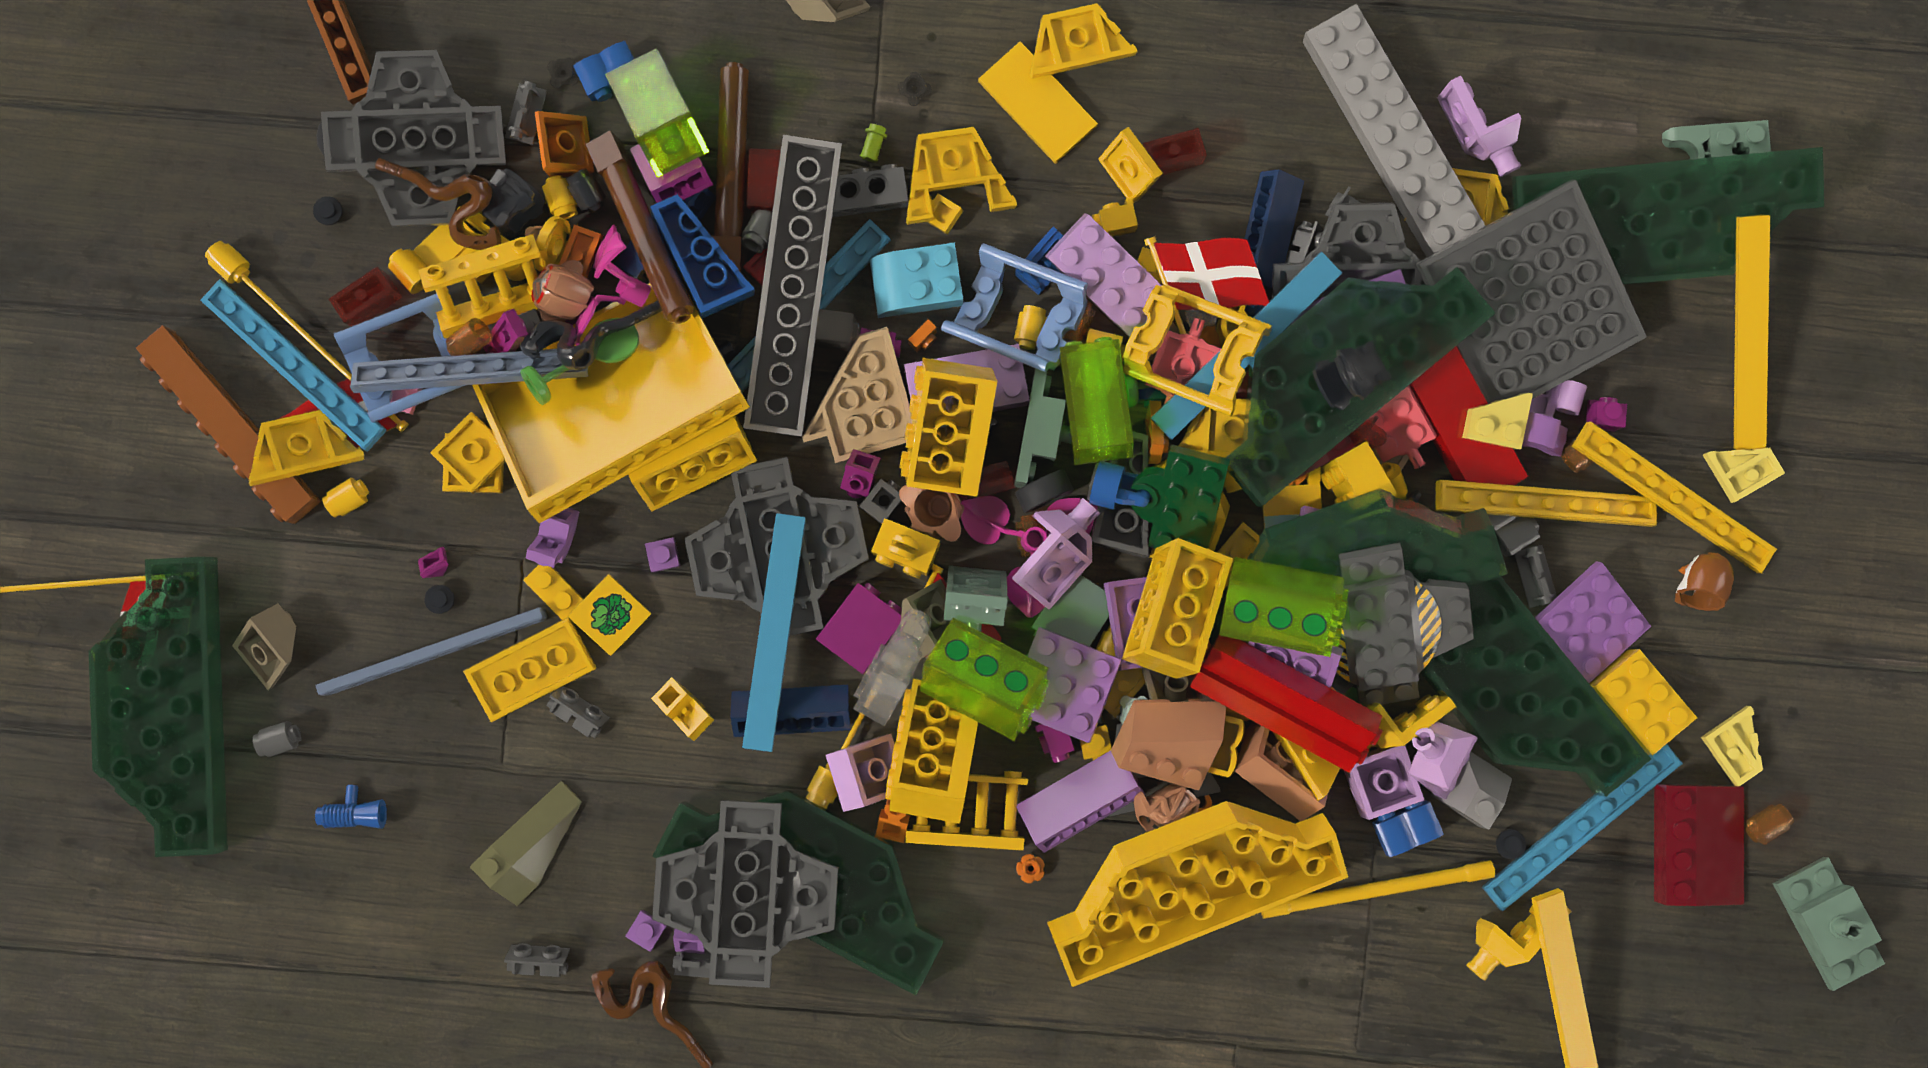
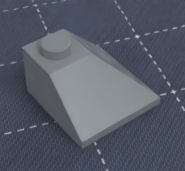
[1431,752,1512,830]

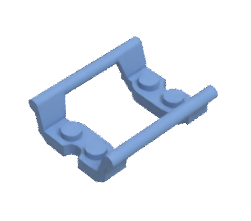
[941,243,1088,372]
[334,293,473,423]

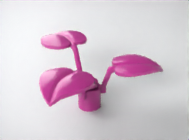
[575,225,651,346]
[961,496,1098,618]

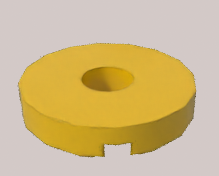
[534,216,571,272]

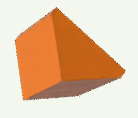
[535,111,594,177]

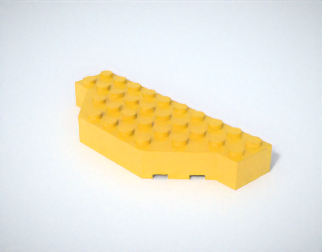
[1047,801,1348,987]

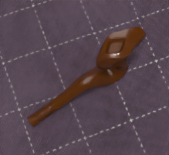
[375,158,501,250]
[591,961,713,1068]

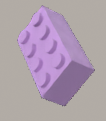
[1045,213,1162,337]
[904,344,1030,412]

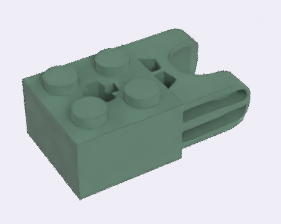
[1662,120,1773,190]

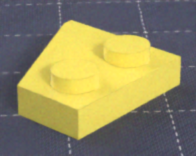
[1462,393,1533,449]
[1703,448,1785,503]
[1701,706,1763,786]

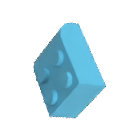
[870,242,963,318]

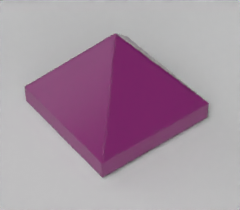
[418,547,449,578]

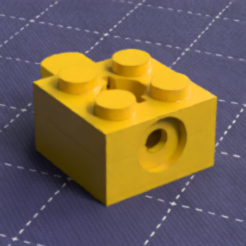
[871,518,940,579]

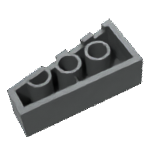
[1091,428,1148,558]

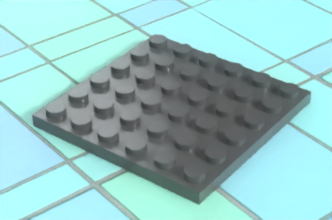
[1416,180,1647,404]

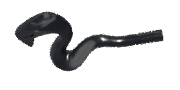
[520,300,662,371]

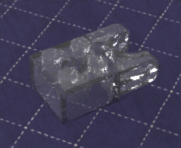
[853,609,931,726]

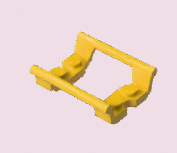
[1122,284,1273,417]

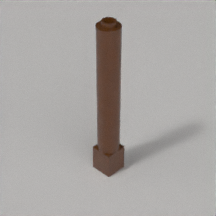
[712,62,749,275]
[586,131,694,324]

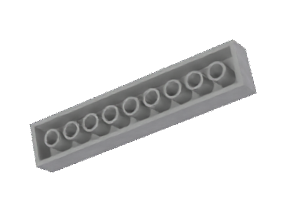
[1303,4,1485,257]
[743,135,842,436]

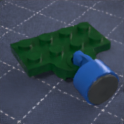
[1087,445,1230,549]

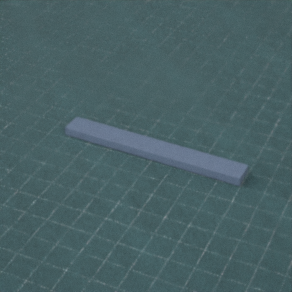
[350,349,588,393]
[315,608,548,696]

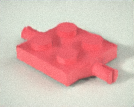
[1145,317,1221,404]
[1357,384,1437,469]

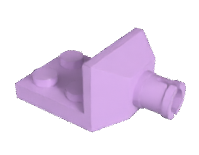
[1437,76,1521,177]
[1012,498,1100,610]
[1409,721,1477,800]

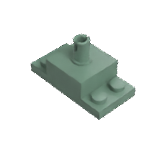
[1014,368,1090,488]
[944,566,1008,647]
[1772,857,1885,991]

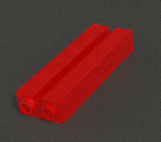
[1386,324,1528,486]
[1190,630,1383,773]

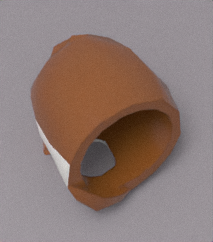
[1675,552,1734,611]

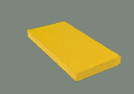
[978,41,1098,164]
[463,617,597,722]

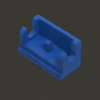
[1015,226,1063,295]

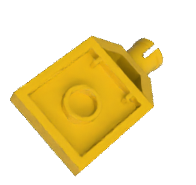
[1367,694,1457,749]
[1466,905,1572,981]

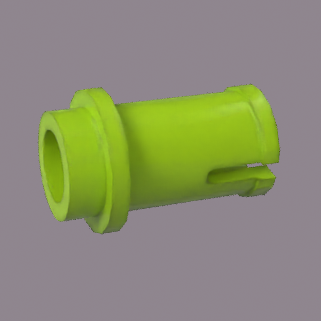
[860,124,887,163]

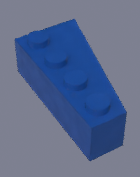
[650,194,755,319]

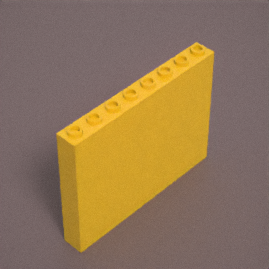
[472,280,750,524]

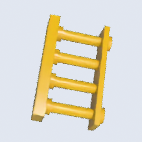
[418,234,541,339]
[905,771,1028,850]

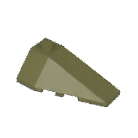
[470,781,582,906]

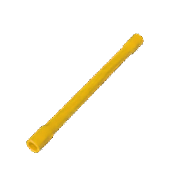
[1261,860,1495,919]

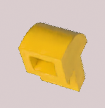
[651,677,714,741]

